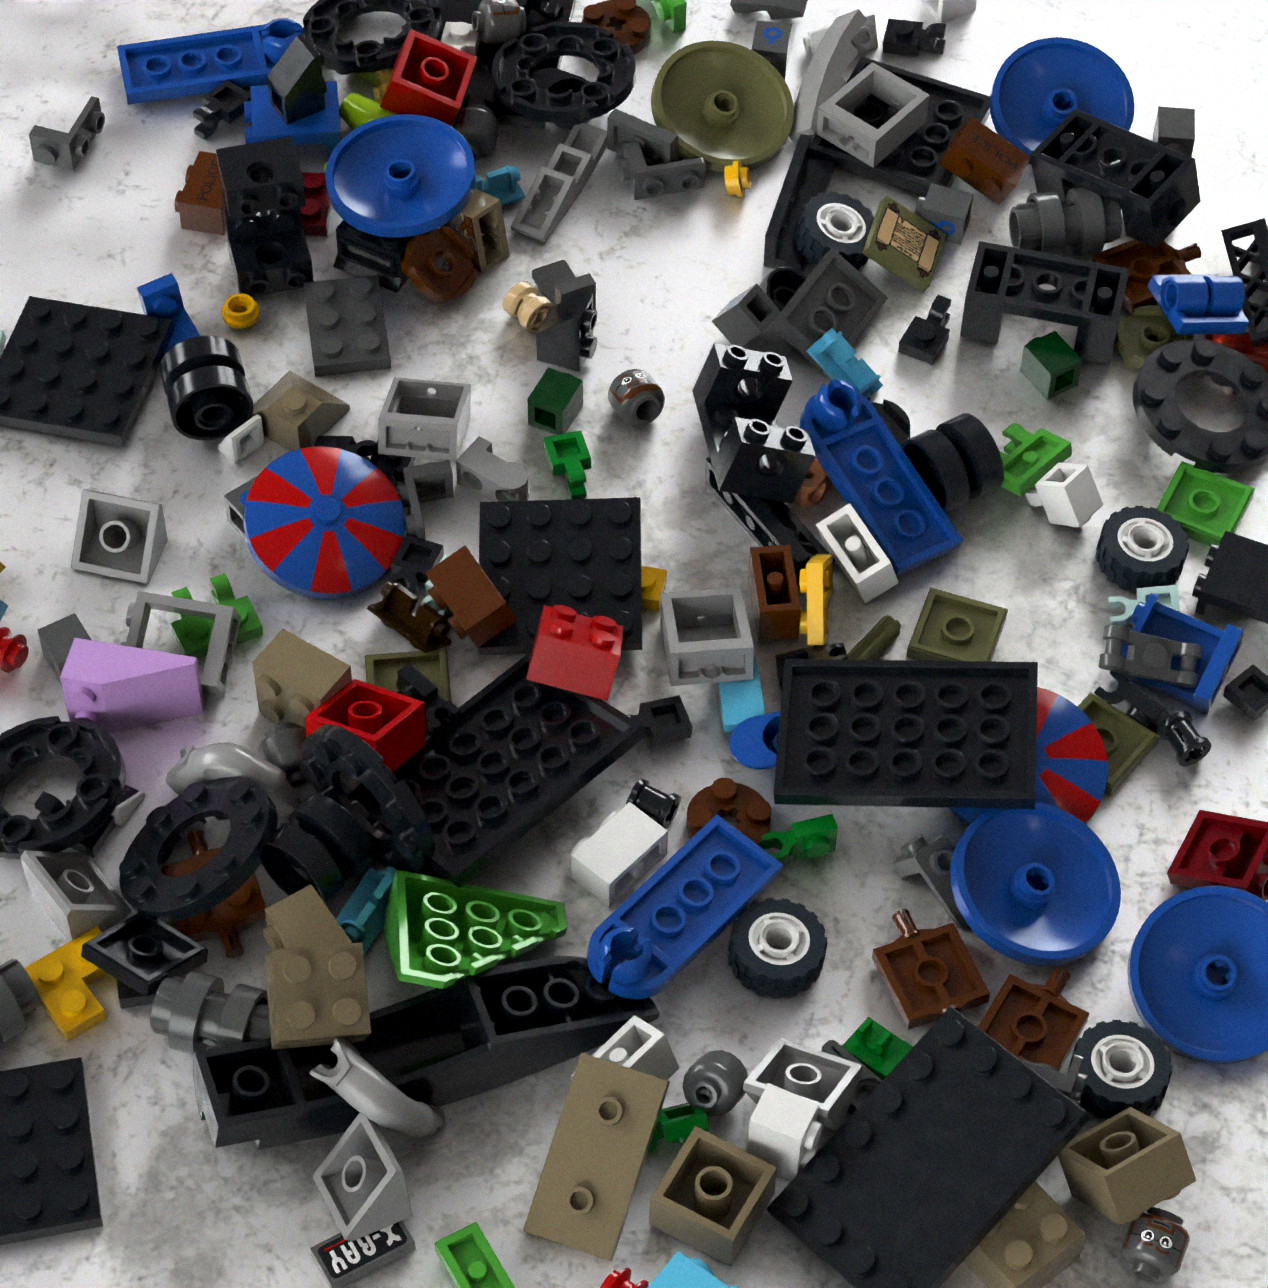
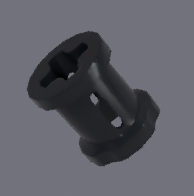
[1157,710,1211,767]
[626,778,681,829]

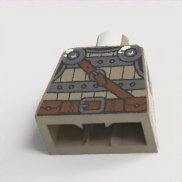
[440,188,510,274]

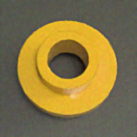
[724,160,751,198]
[221,293,260,329]

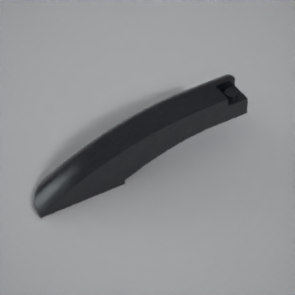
[193,956,660,1150]

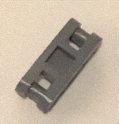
[1098,625,1203,688]

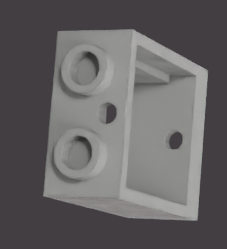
[816,62,930,168]
[378,377,471,461]
[660,587,754,686]
[120,591,242,696]

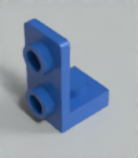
[137,273,200,353]

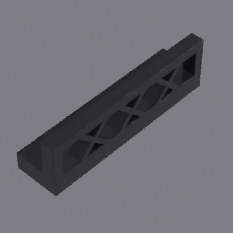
[763,134,834,271]
[1221,218,1268,348]
[705,457,835,587]

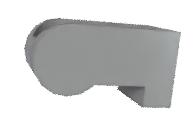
[456,436,529,502]

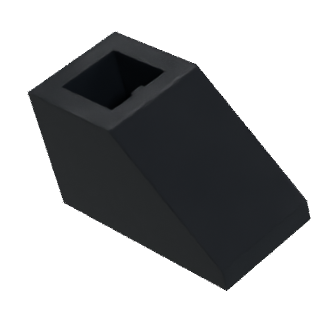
[267,34,327,125]
[536,292,597,372]

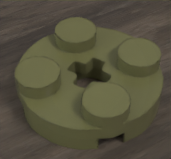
[1115,305,1193,370]

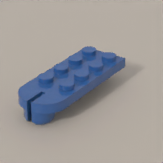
[117,18,304,105]
[799,379,964,576]
[587,814,784,1000]

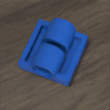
[1147,274,1249,335]

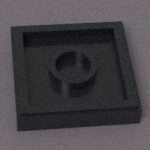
[81,913,209,997]

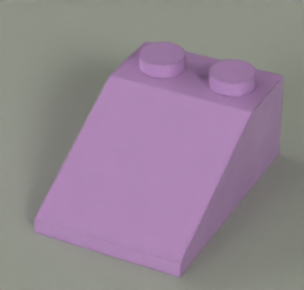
[60,638,205,733]

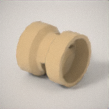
[502,281,555,334]

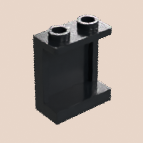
[1192,531,1268,624]

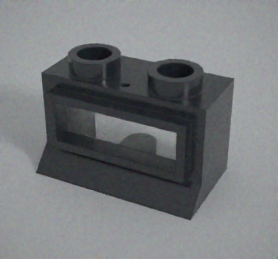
[333,220,413,293]

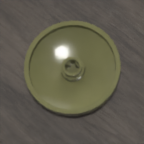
[651,40,794,173]

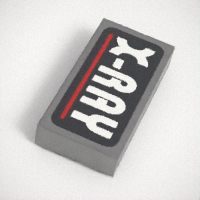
[310,1221,416,1288]

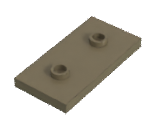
[523,1053,670,1261]

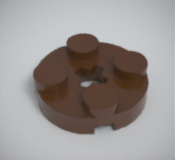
[581,0,651,55]
[401,227,477,304]
[686,778,771,848]

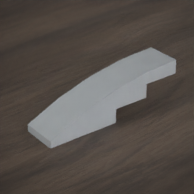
[788,9,867,142]
[510,123,607,242]

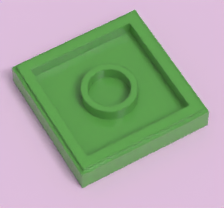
[1157,461,1255,546]

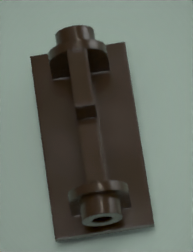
[367,581,452,653]

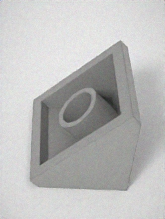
[70,489,168,584]
[20,851,131,942]
[743,1037,862,1131]
[312,1112,413,1241]

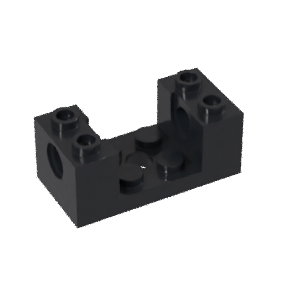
[1030,109,1201,248]
[216,136,314,297]
[960,241,1130,365]
[692,343,816,504]

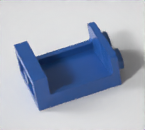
[244,81,341,159]
[1121,592,1243,714]

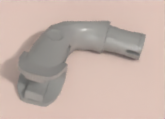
[165,742,306,820]
[309,1037,446,1138]

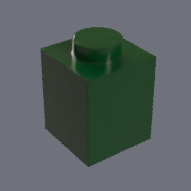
[1020,331,1082,400]
[527,367,583,435]

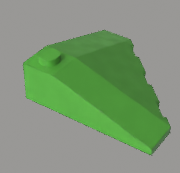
[383,869,567,989]

